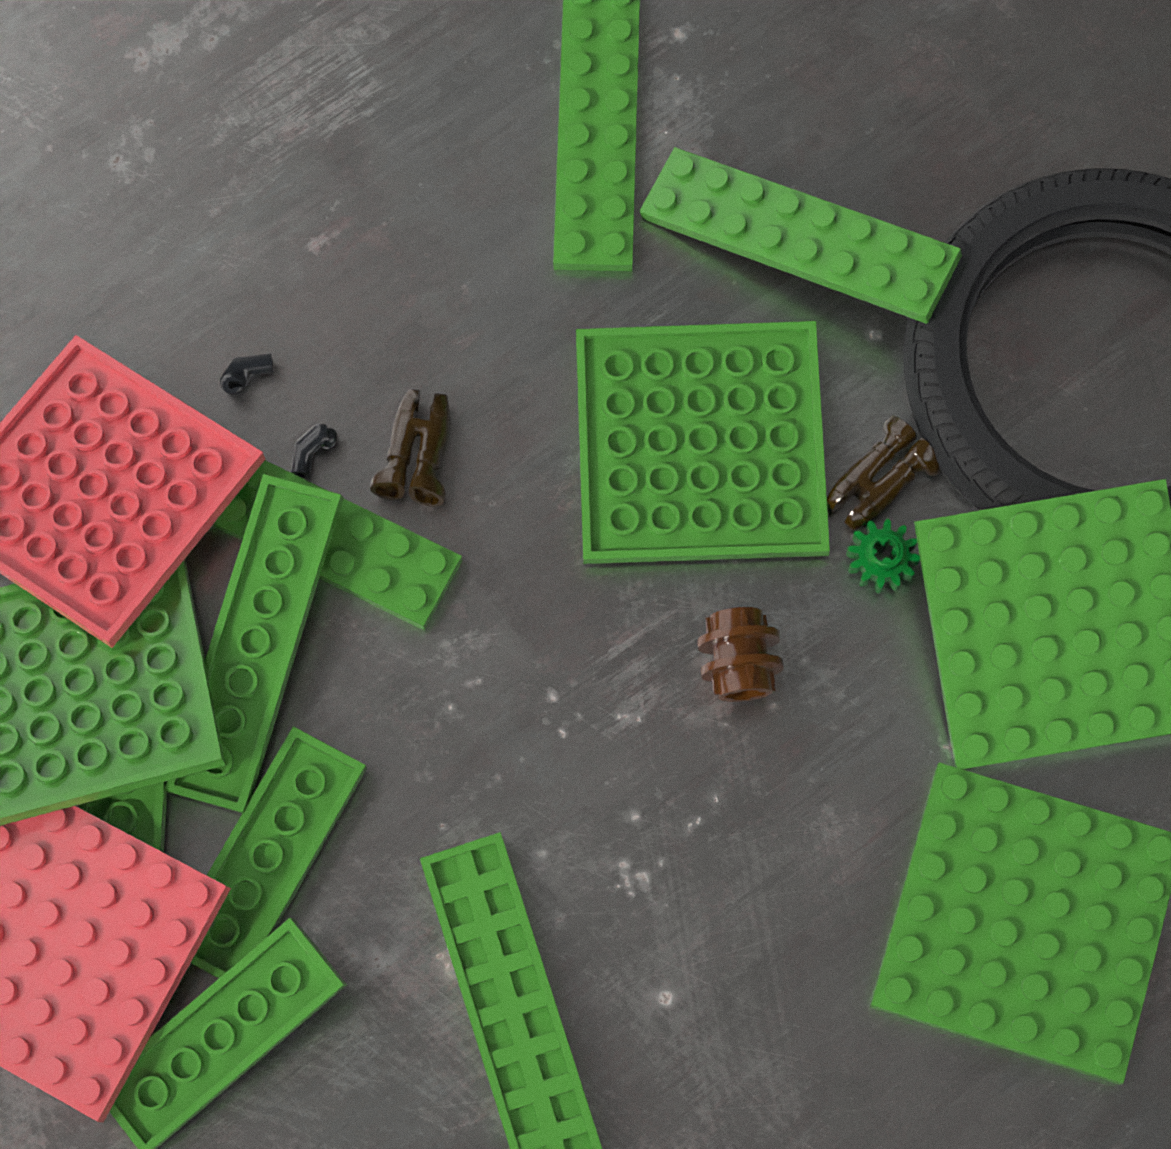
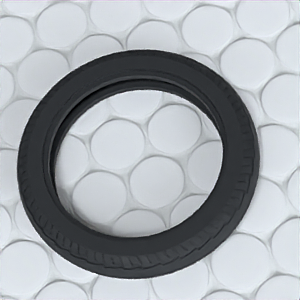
[904,168,1171,510]

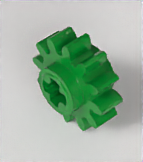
[846,519,920,593]

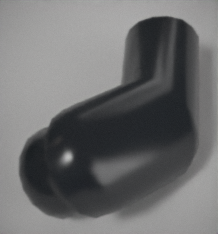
[220,353,274,395]
[290,424,337,478]

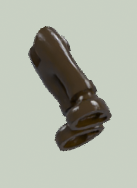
[370,388,450,507]
[827,415,941,531]

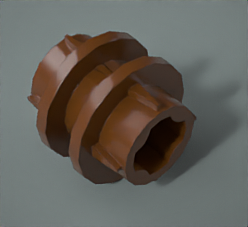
[697,607,784,702]

